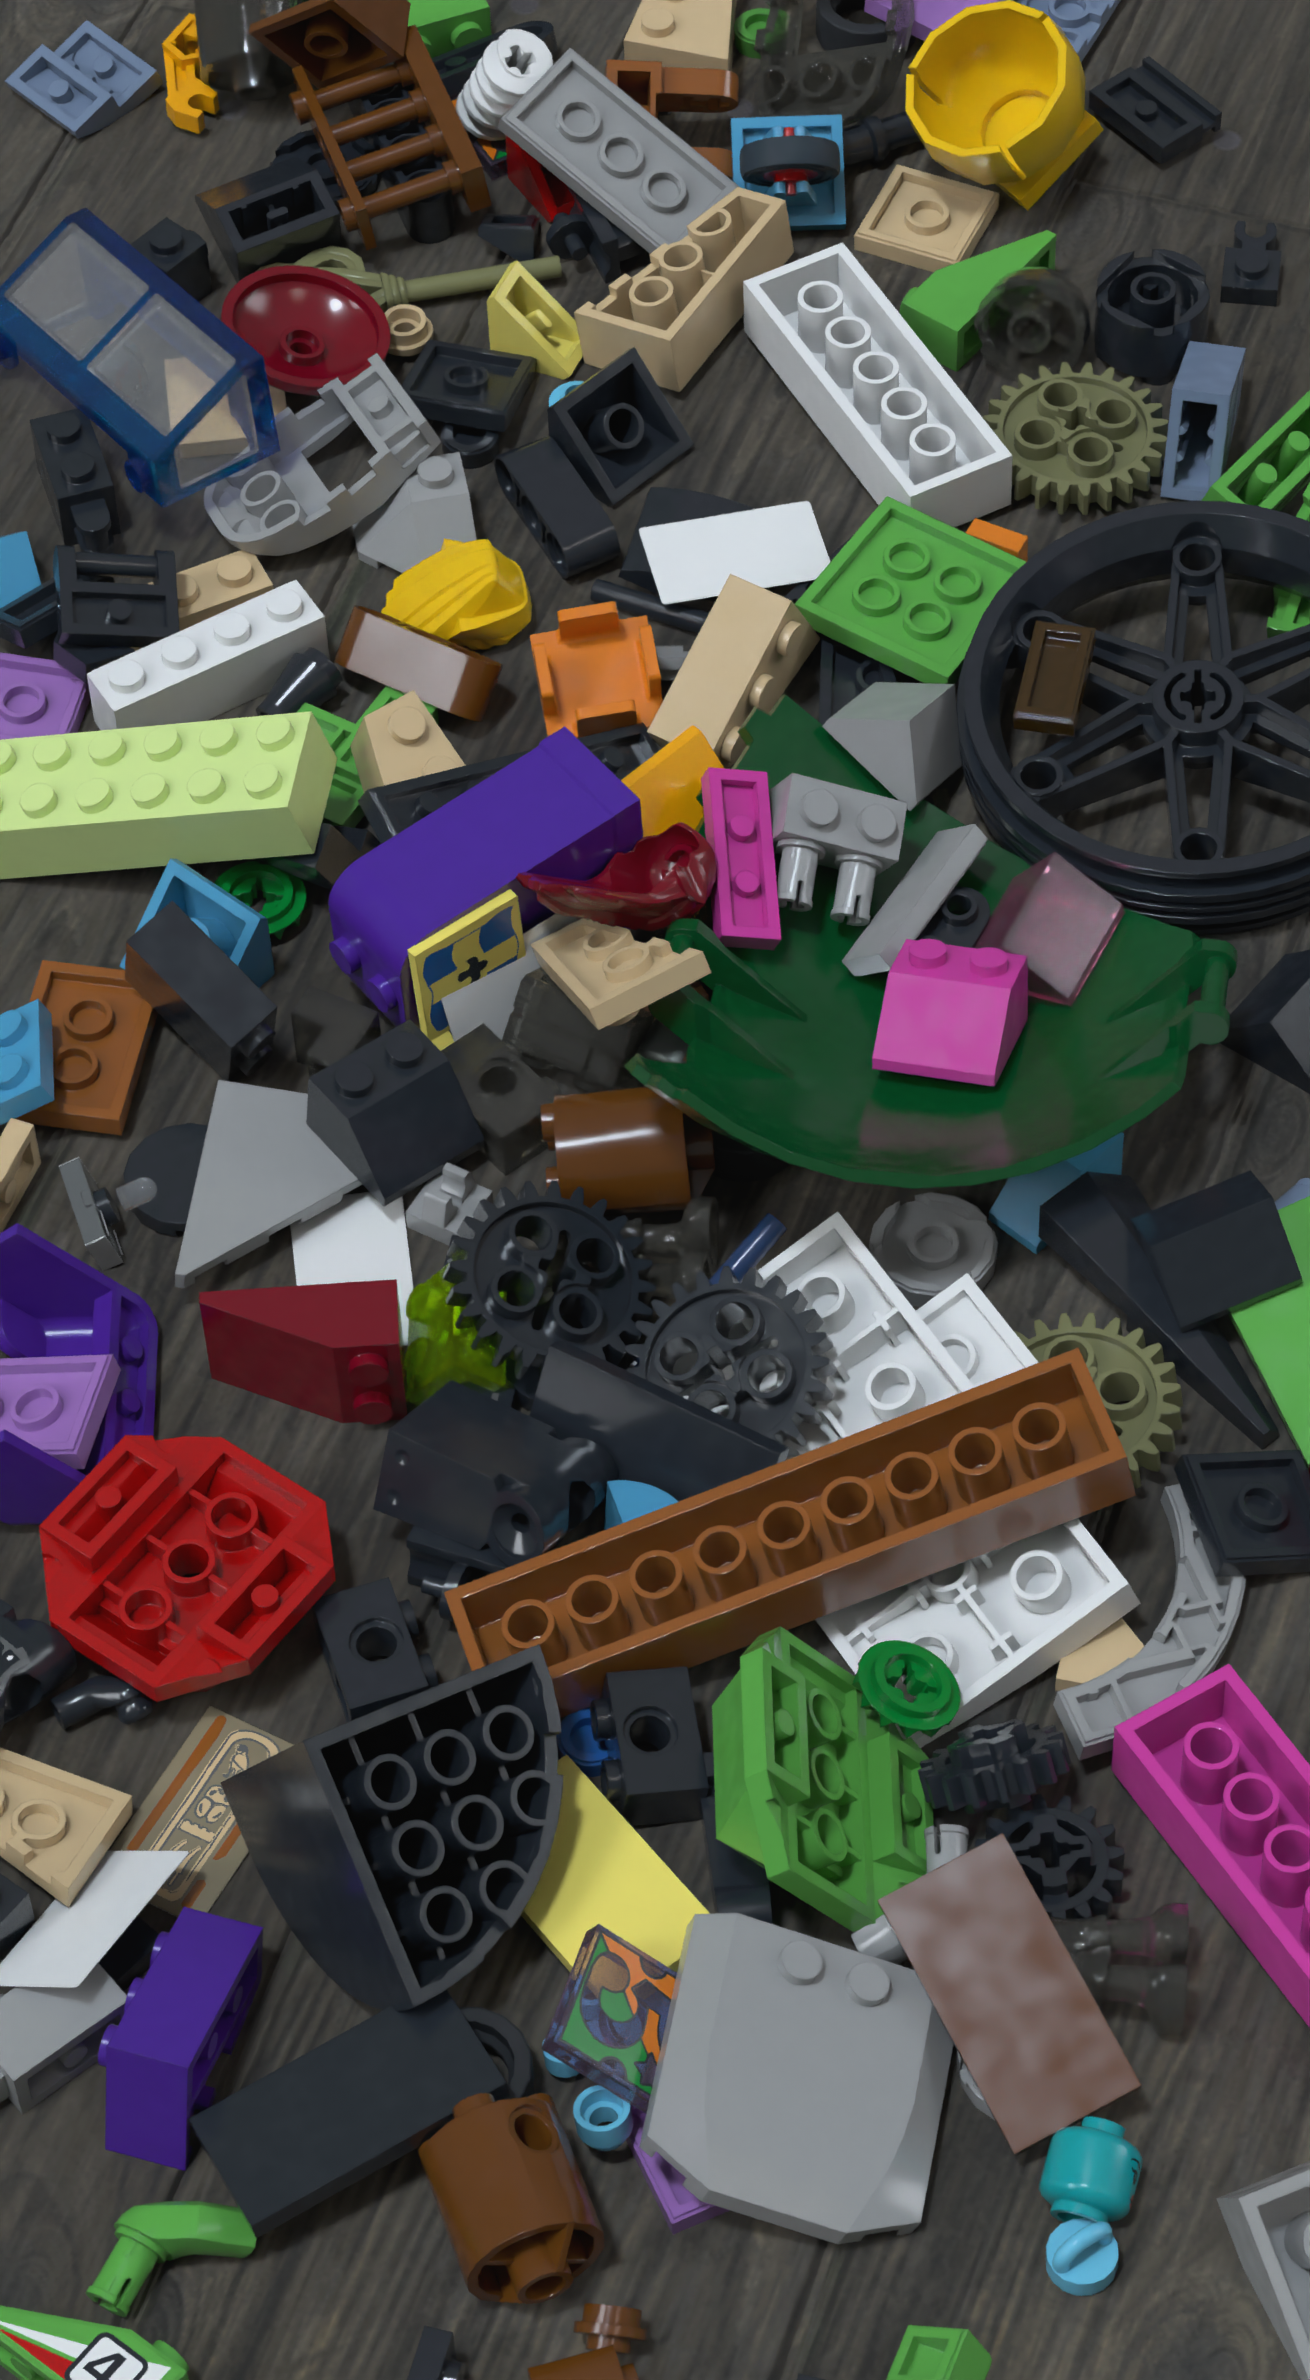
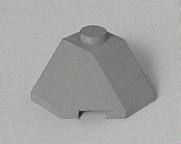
[352,452,477,573]

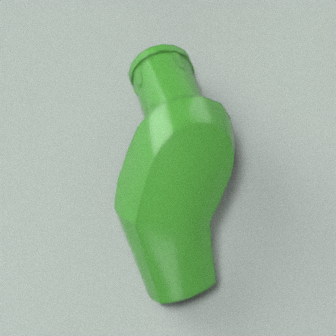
[85,2201,256,2317]

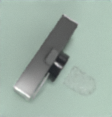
[59,1157,157,1271]

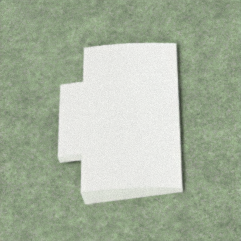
[629,1211,1141,1748]

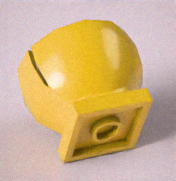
[905,0,1104,211]

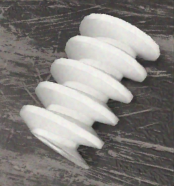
[455,29,553,141]

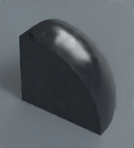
[220,1644,563,2012]

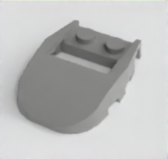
[204,353,441,556]

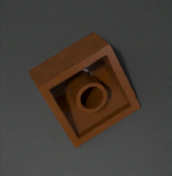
[249,0,411,89]

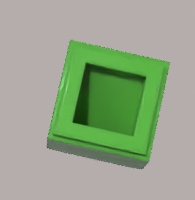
[886,2325,992,2380]

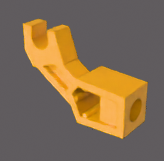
[162,13,228,134]

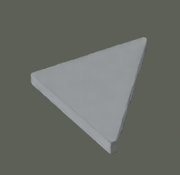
[175,1080,362,1288]

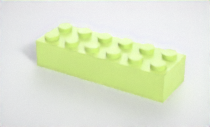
[0,711,338,879]

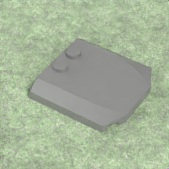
[639,1913,953,2244]

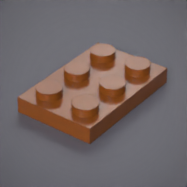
[15,960,158,1135]

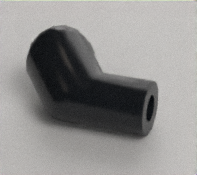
[49,1675,153,1730]

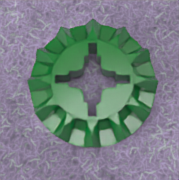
[214,861,307,940]
[852,1640,960,1739]

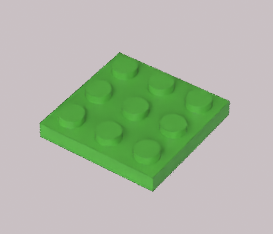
[795,496,1026,684]

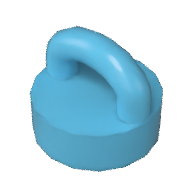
[1045,2219,1119,2296]

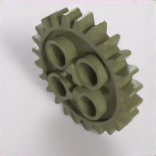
[983,362,1169,515]
[1014,1312,1183,1489]

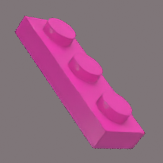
[701,767,781,950]

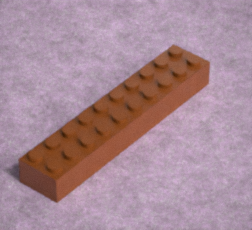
[444,1348,1136,1718]

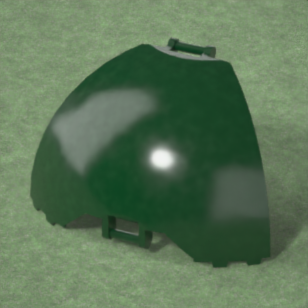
[624,695,1238,1189]

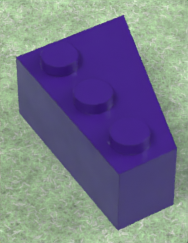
[98,1907,263,2171]

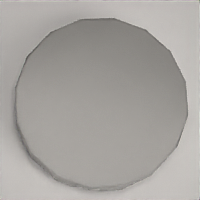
[869,1192,998,1307]

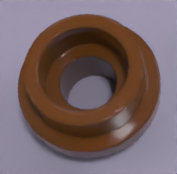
[573,2303,647,2354]

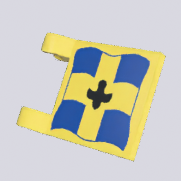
[407,889,526,1068]

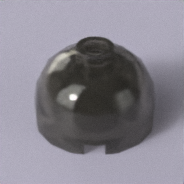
[974,267,1091,382]

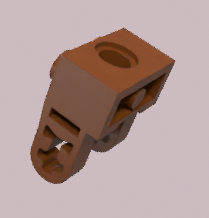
[604,59,739,181]

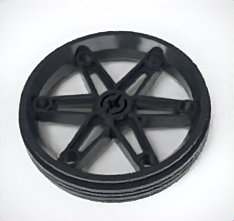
[957,501,1310,935]

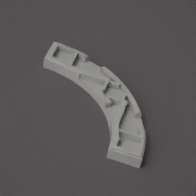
[1053,1484,1246,1760]

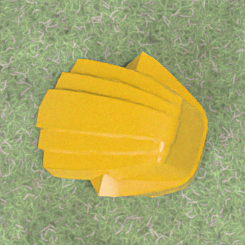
[381,538,532,650]

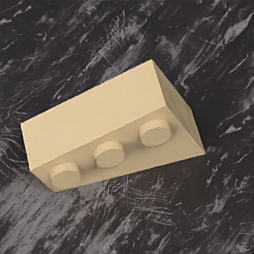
[647,574,821,769]
[350,690,466,793]

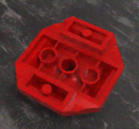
[39,1435,336,1702]

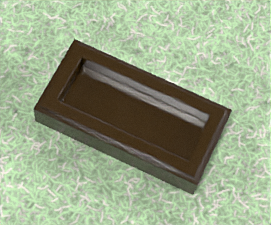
[1013,621,1096,737]

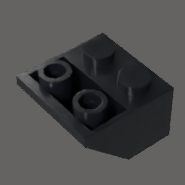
[195,156,341,283]

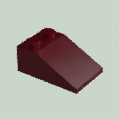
[199,1279,408,1425]

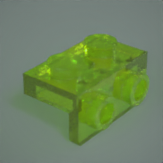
[404,1260,507,1406]

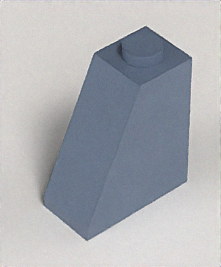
[1160,341,1246,501]

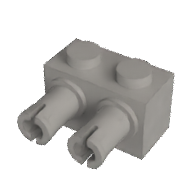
[769,773,908,926]

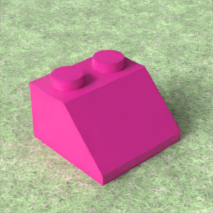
[872,939,1028,1087]

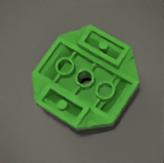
[712,1626,934,1932]

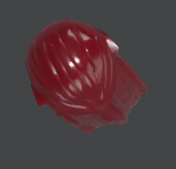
[515,822,717,931]

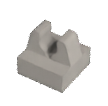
[405,1162,494,1245]

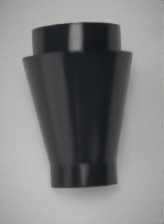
[256,647,343,716]

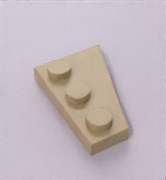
[530,918,711,1030]

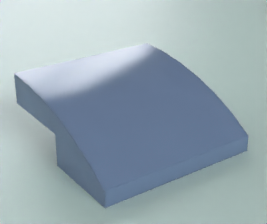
[5,20,163,139]

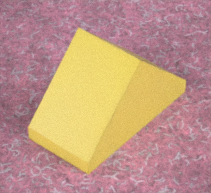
[487,260,583,380]

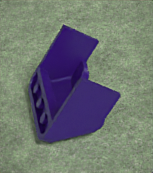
[0,1223,158,1526]

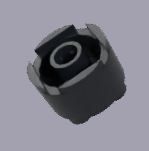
[1094,249,1210,386]

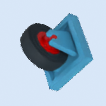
[730,114,846,231]

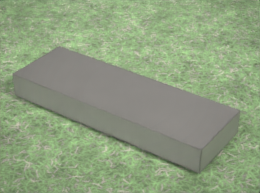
[842,824,988,976]

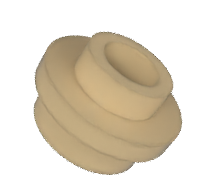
[384,304,433,356]

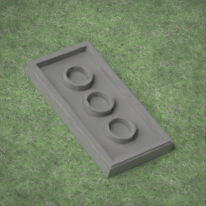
[498,48,739,254]

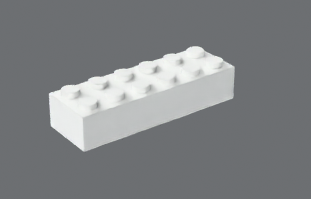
[743,242,1012,528]

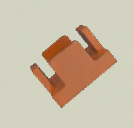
[530,601,663,738]

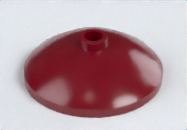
[220,265,390,396]

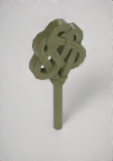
[257,246,562,313]

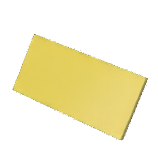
[521,1755,710,2022]

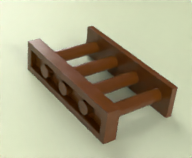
[289,25,492,250]

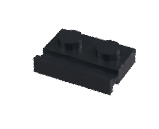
[1088,56,1222,164]

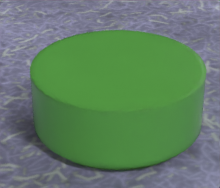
[734,8,788,59]

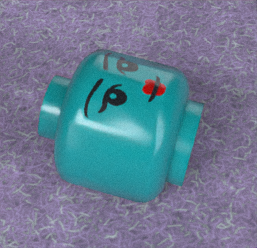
[1039,2116,1143,2223]

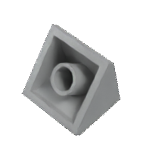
[822,682,962,811]

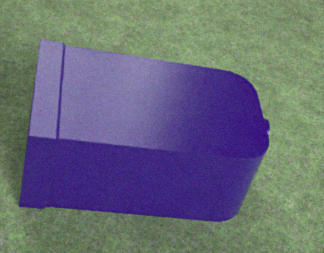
[328,727,643,1035]

